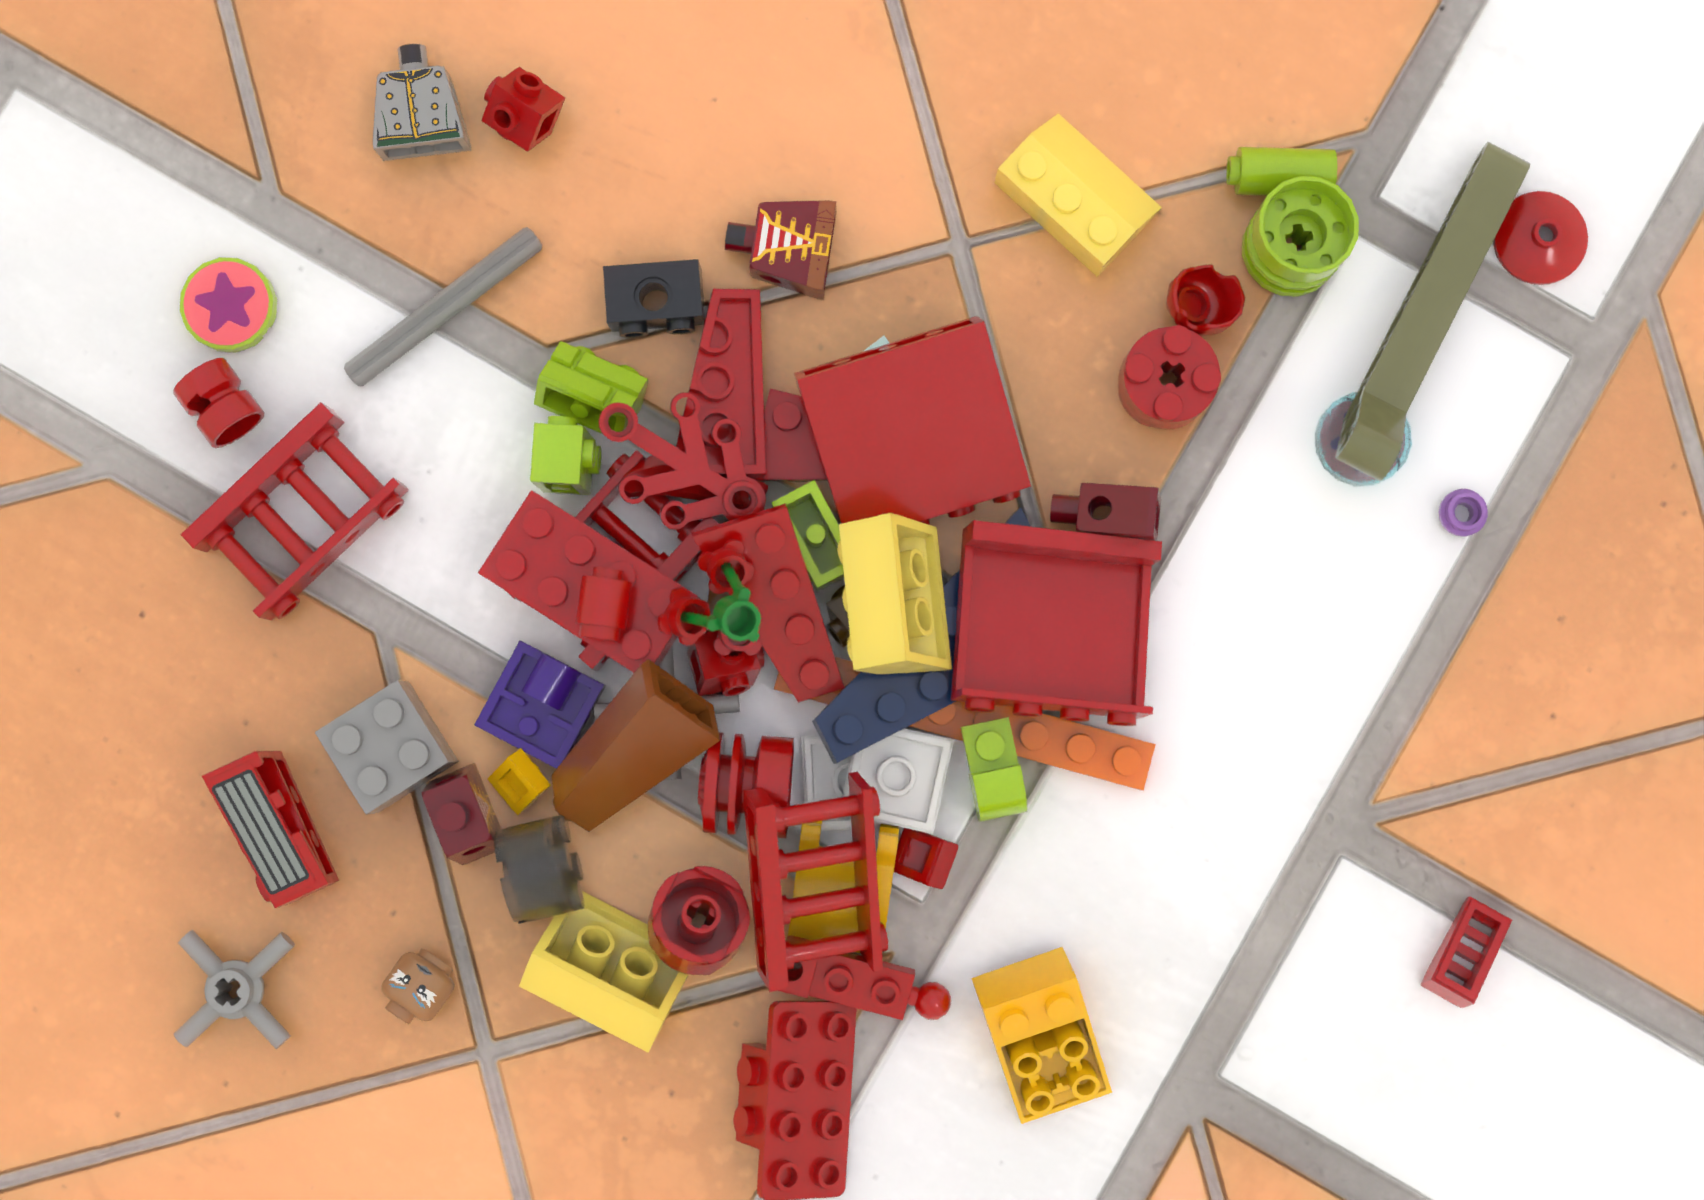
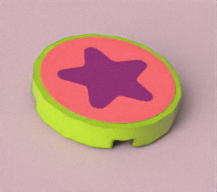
[180,257,277,352]

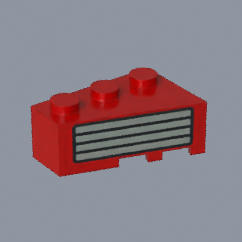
[202,751,339,908]

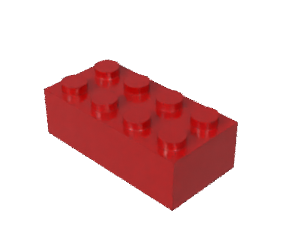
[478,490,702,673]

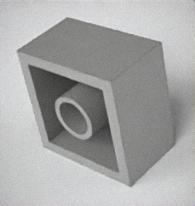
[315,680,459,815]

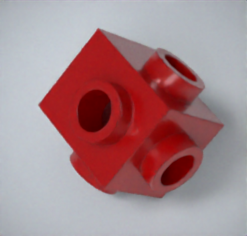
[481,67,565,152]
[687,629,765,696]

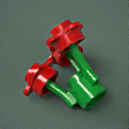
[657,539,762,655]

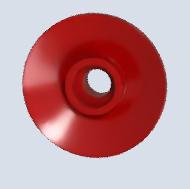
[1493,191,1588,285]

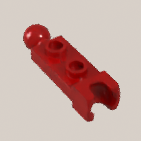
[778,935,951,1020]

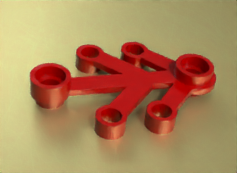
[598,392,766,530]

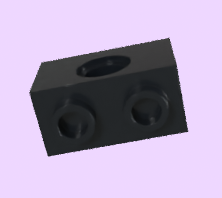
[603,259,705,338]

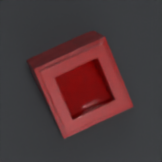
[894,828,959,889]

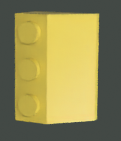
[994,113,1162,277]
[838,513,952,675]
[519,886,689,1053]

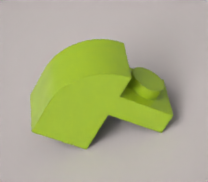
[960,717,1028,822]

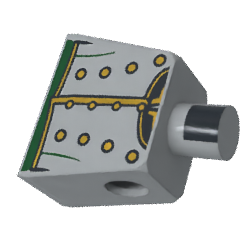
[373,44,472,161]

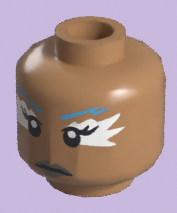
[381,949,454,1024]

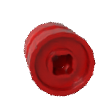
[173,358,264,448]

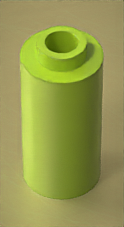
[1226,147,1337,196]

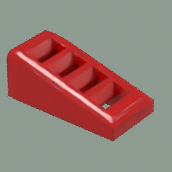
[1421,896,1512,1008]

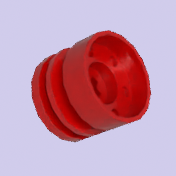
[698,732,794,838]

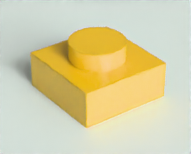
[487,748,551,816]

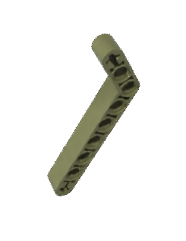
[1336,142,1531,481]

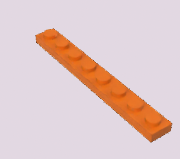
[774,657,1156,791]

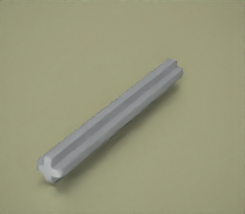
[344,227,542,387]

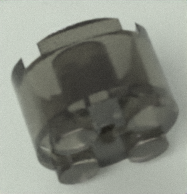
[494,815,585,924]

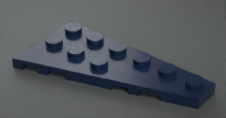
[812,507,1031,764]

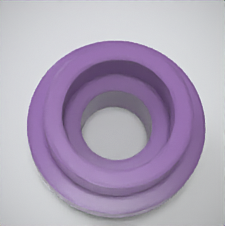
[1438,489,1488,537]

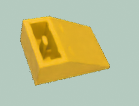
[971,947,1112,1124]

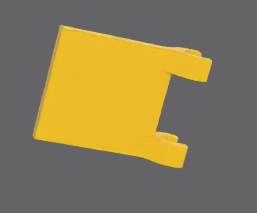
[788,821,899,953]

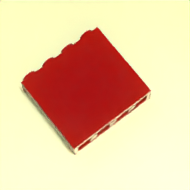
[794,316,1031,525]
[951,520,1162,726]

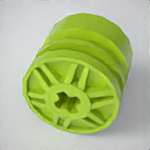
[1242,176,1359,297]

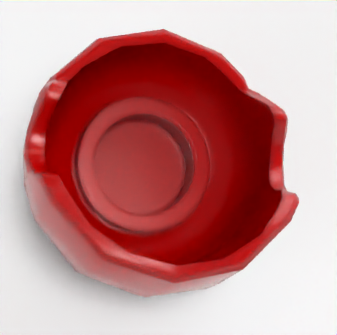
[1166,264,1245,337]

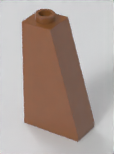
[551,659,720,832]

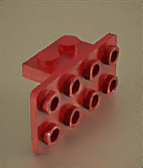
[733,1001,857,1200]

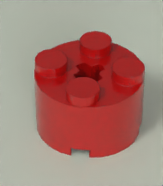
[1118,325,1221,429]
[648,866,750,975]

